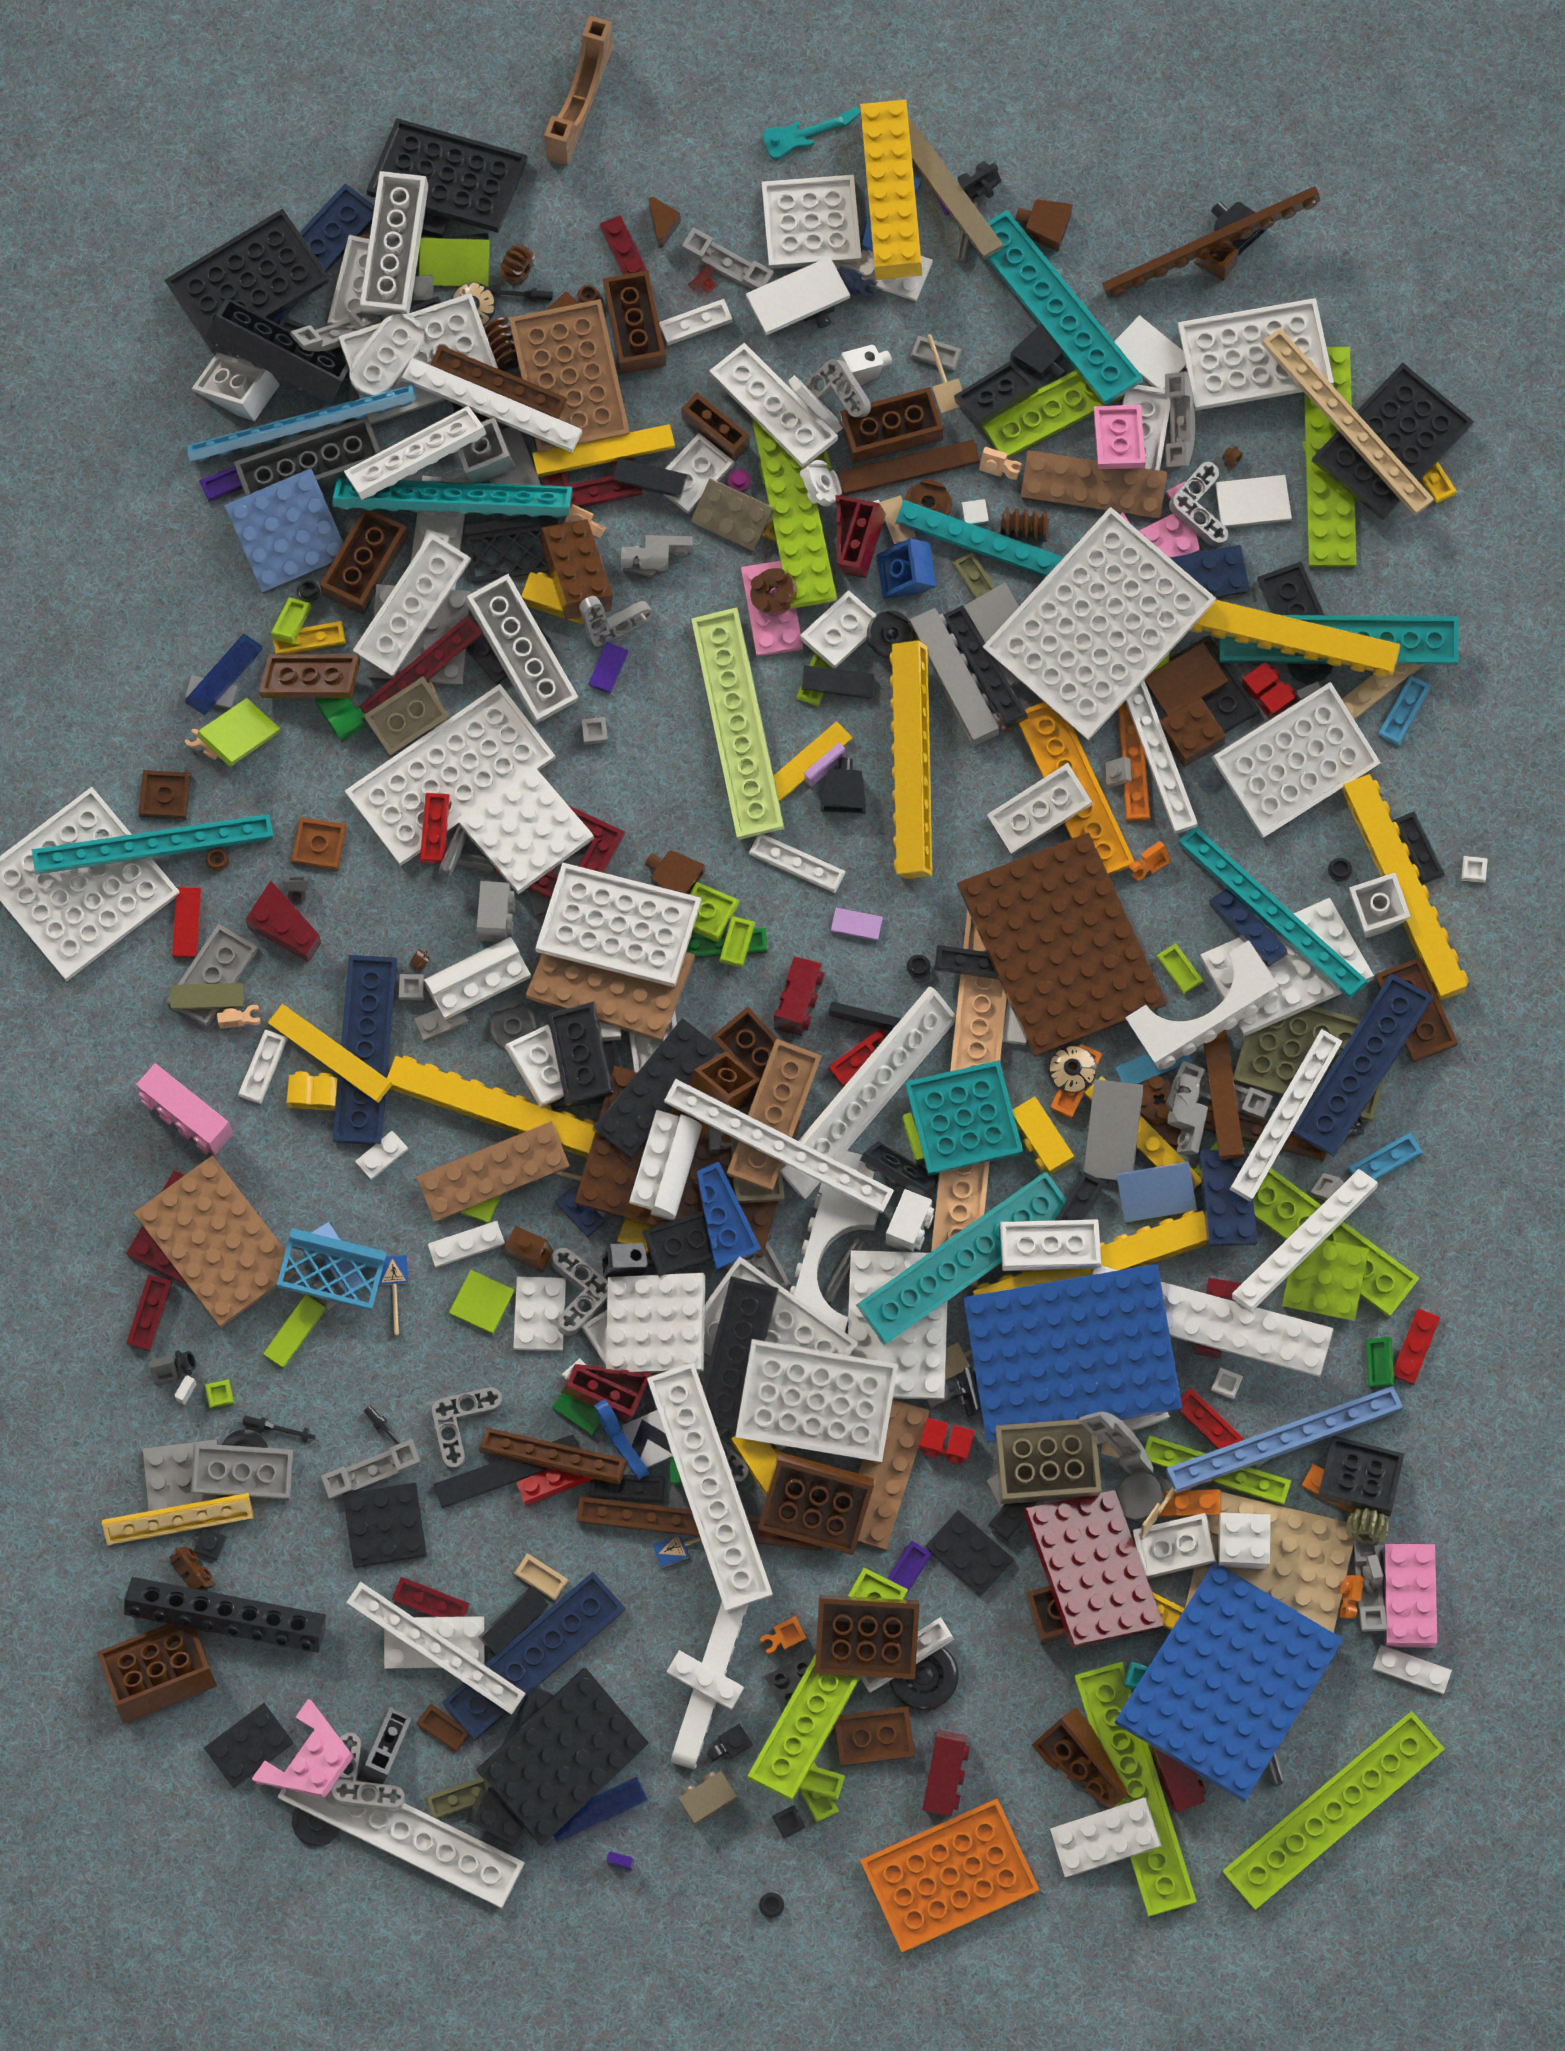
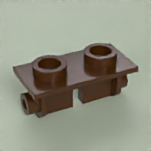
[169,1546,216,1591]

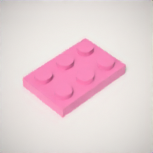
[1094,405,1145,469]

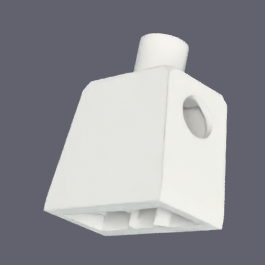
[835,345,892,392]

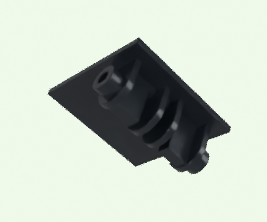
[764,1655,812,1713]

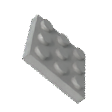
[143,1440,223,1511]

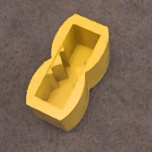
[287,1071,338,1111]

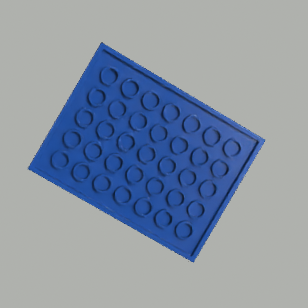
[963,1264,1183,1443]
[1114,1562,1344,1803]

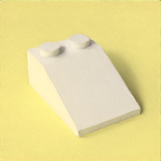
[192,353,280,421]

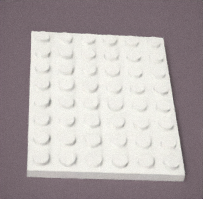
[983,507,1217,741]

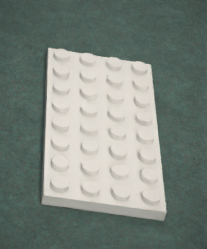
[345,684,556,866]

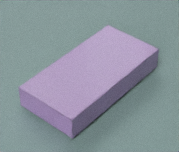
[804,743,846,787]
[831,908,883,941]

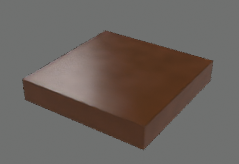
[138,770,191,820]

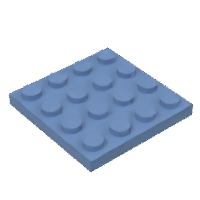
[224,468,343,592]

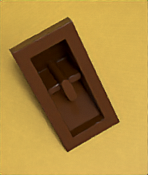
[648,197,681,248]
[1194,247,1239,281]

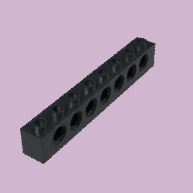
[124,1577,326,1653]

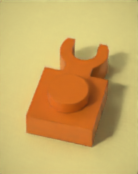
[1128,841,1171,881]
[1339,1575,1364,1619]
[760,1616,807,1655]

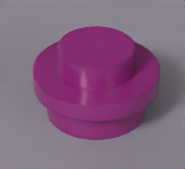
[728,469,751,492]

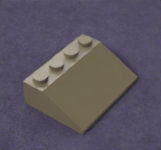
[995,1419,1102,1504]

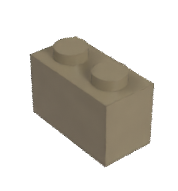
[679,1771,738,1827]

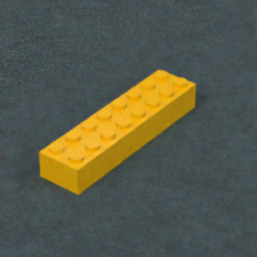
[860,99,923,280]

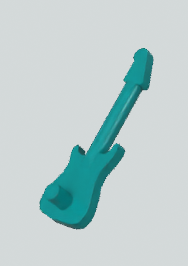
[763,107,860,159]

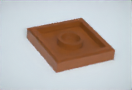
[291,817,347,871]

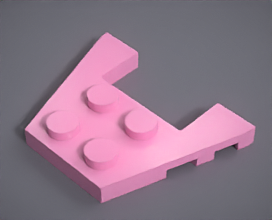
[1119,482,1200,558]
[252,1699,354,1798]

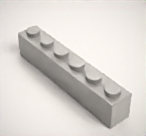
[909,608,1001,747]

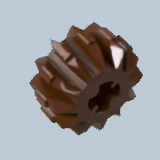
[499,244,535,285]

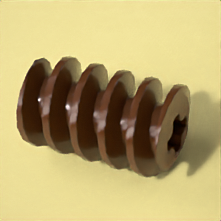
[484,317,519,371]
[1000,507,1049,542]

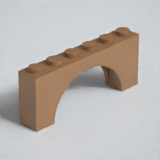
[544,16,613,166]

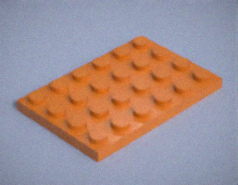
[860,1798,1040,1954]

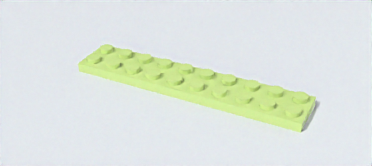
[692,607,785,840]

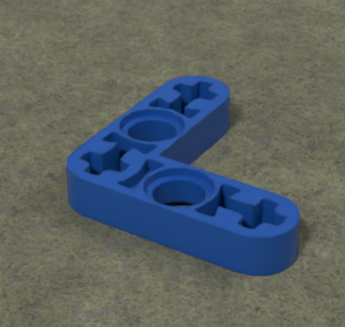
[594,1399,649,1480]

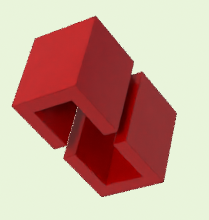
[1242,662,1295,720]
[919,1418,975,1465]

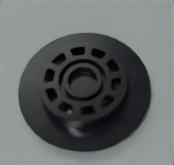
[889,1647,959,1710]

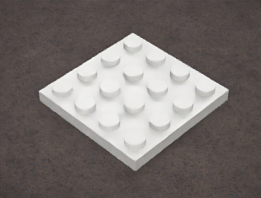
[762,175,861,269]
[459,767,594,894]
[606,1273,705,1373]

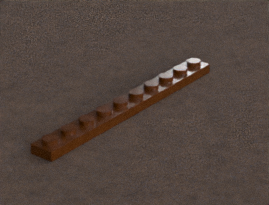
[1102,186,1320,297]
[576,1496,823,1551]

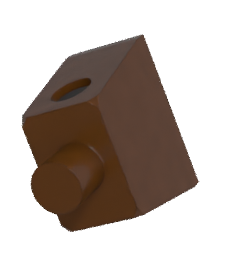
[1015,199,1073,252]
[645,850,705,895]
[501,1226,553,1272]

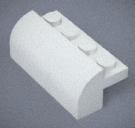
[424,937,531,1020]
[629,1110,702,1221]

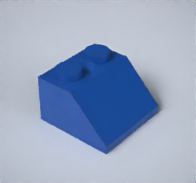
[877,538,936,598]

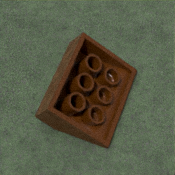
[758,1452,874,1555]
[815,1595,920,1679]
[97,1624,217,1724]

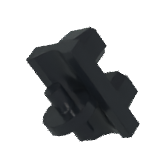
[957,161,1002,199]
[949,1367,981,1417]

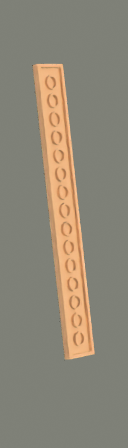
[931,909,1007,1288]

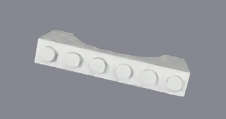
[1125,940,1282,1071]
[790,1188,879,1333]

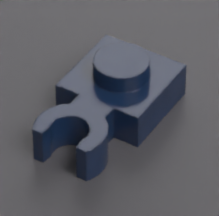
[839,265,878,298]

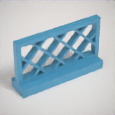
[276,1228,387,1311]

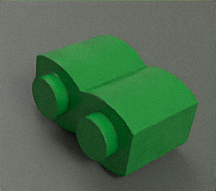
[315,698,366,742]

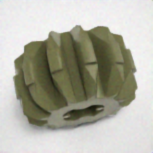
[1346,1508,1389,1546]

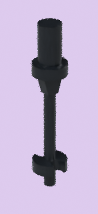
[490,285,553,302]
[363,1405,401,1445]
[243,1415,316,1443]

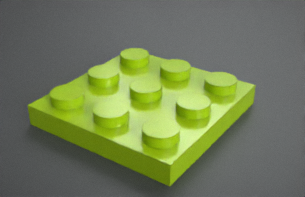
[1282,1240,1370,1321]

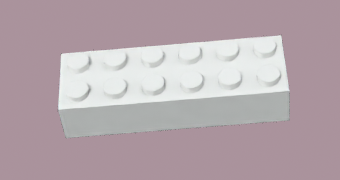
[360,171,429,316]
[465,574,578,725]

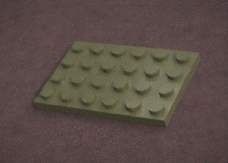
[1233,1006,1386,1122]

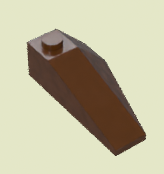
[1032,1708,1128,1809]

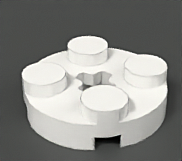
[800,460,842,507]

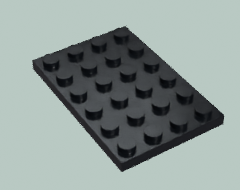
[366,118,528,233]
[164,208,331,354]
[1312,362,1474,520]
[476,1668,649,1846]

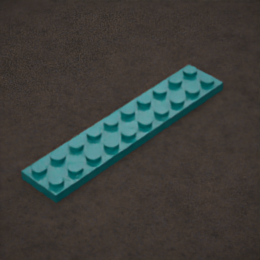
[986,210,1143,406]
[333,478,572,518]
[1220,615,1459,665]
[856,1171,1066,1345]

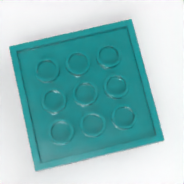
[905,1060,1023,1176]

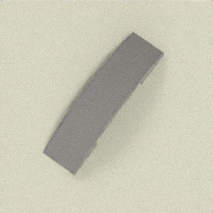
[682,227,774,290]
[290,308,381,351]
[1165,372,1195,468]
[1176,1061,1273,1119]
[1079,1411,1154,1475]
[321,1439,421,1499]
[1354,1541,1387,1632]

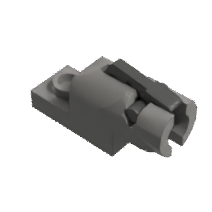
[621,535,693,577]
[1166,1074,1208,1156]

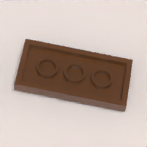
[259,654,361,698]
[1375,957,1458,1063]

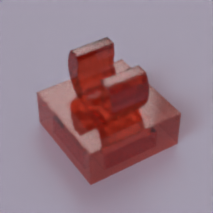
[688,265,717,293]

